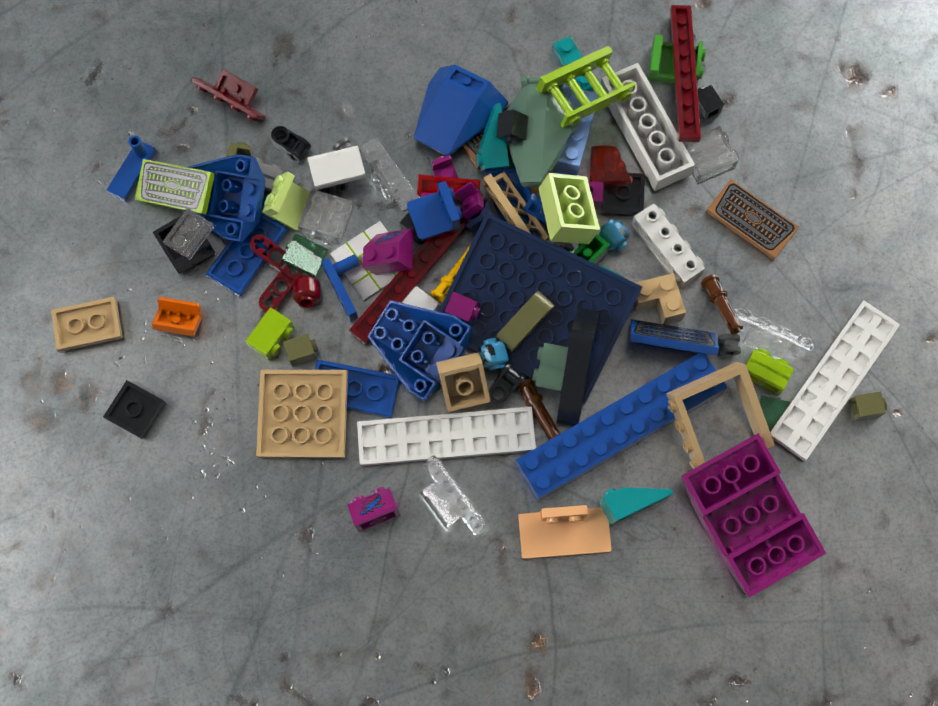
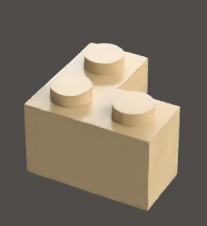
[634,273,686,325]

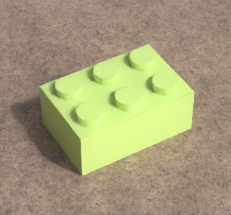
[538,173,600,244]

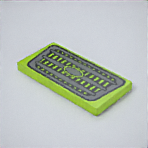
[135,159,215,215]

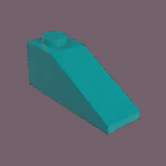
[476,103,509,171]
[599,487,674,525]

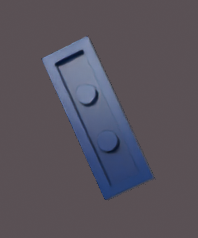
[106,135,157,202]
[321,254,360,322]

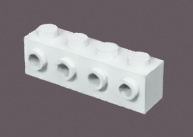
[632,203,705,289]

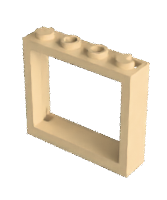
[666,362,775,469]

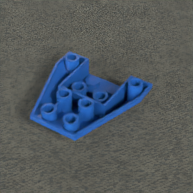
[413,65,508,156]
[182,154,266,242]
[367,300,472,401]

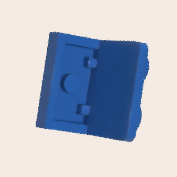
[407,181,463,240]

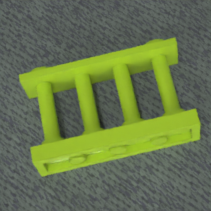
[536,46,636,128]

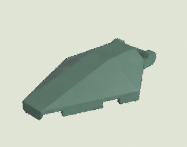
[507,76,581,187]

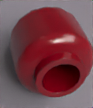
[293,275,321,308]

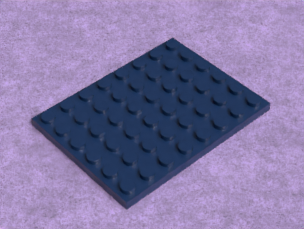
[438,213,643,404]

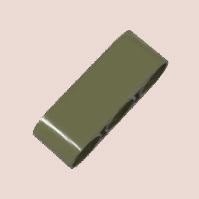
[496,291,555,352]

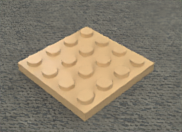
[256,370,348,458]

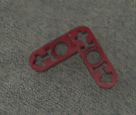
[250,234,303,313]

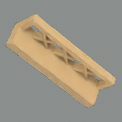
[483,172,549,241]

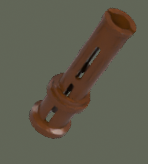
[701,274,743,334]
[516,378,560,440]

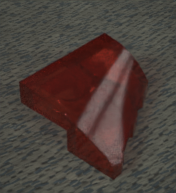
[590,145,633,186]

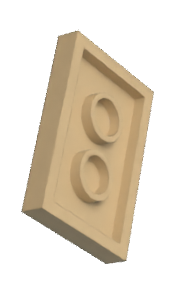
[51,297,123,352]

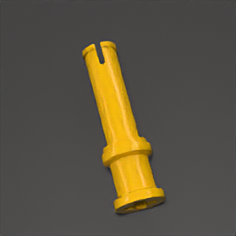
[430,246,470,304]

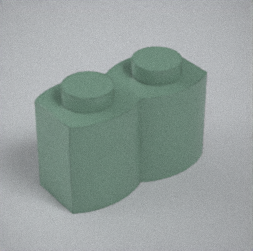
[533,343,568,391]

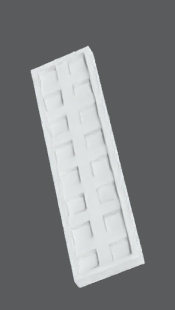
[770,300,900,461]
[357,407,536,466]

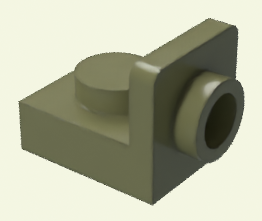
[227,142,253,157]

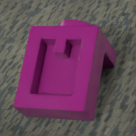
[432,155,459,178]
[455,182,484,220]

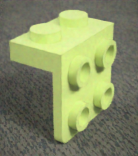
[262,172,314,230]

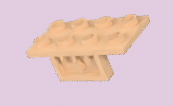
[518,505,612,559]

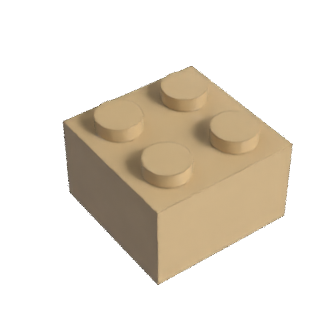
[436,352,491,412]

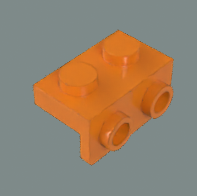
[152,297,202,336]

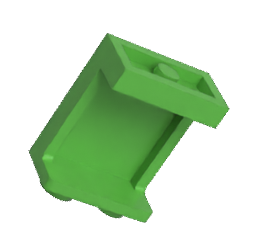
[648,34,706,83]

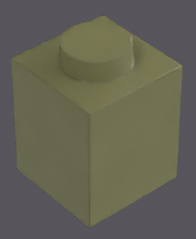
[283,334,319,367]
[849,392,887,421]

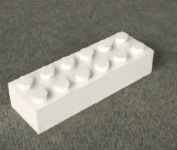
[600,63,695,191]

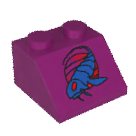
[362,228,414,275]
[347,487,400,532]

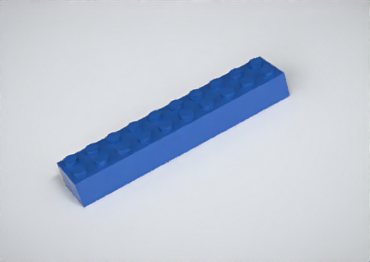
[515,353,727,502]

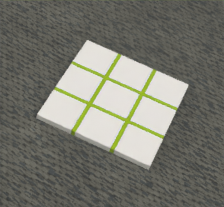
[330,221,398,301]

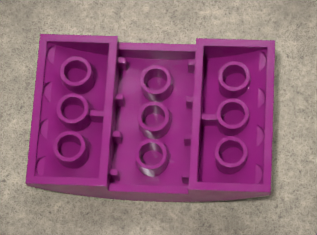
[681,433,826,597]

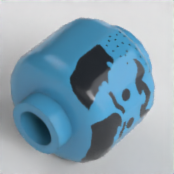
[599,219,630,251]
[478,338,509,371]

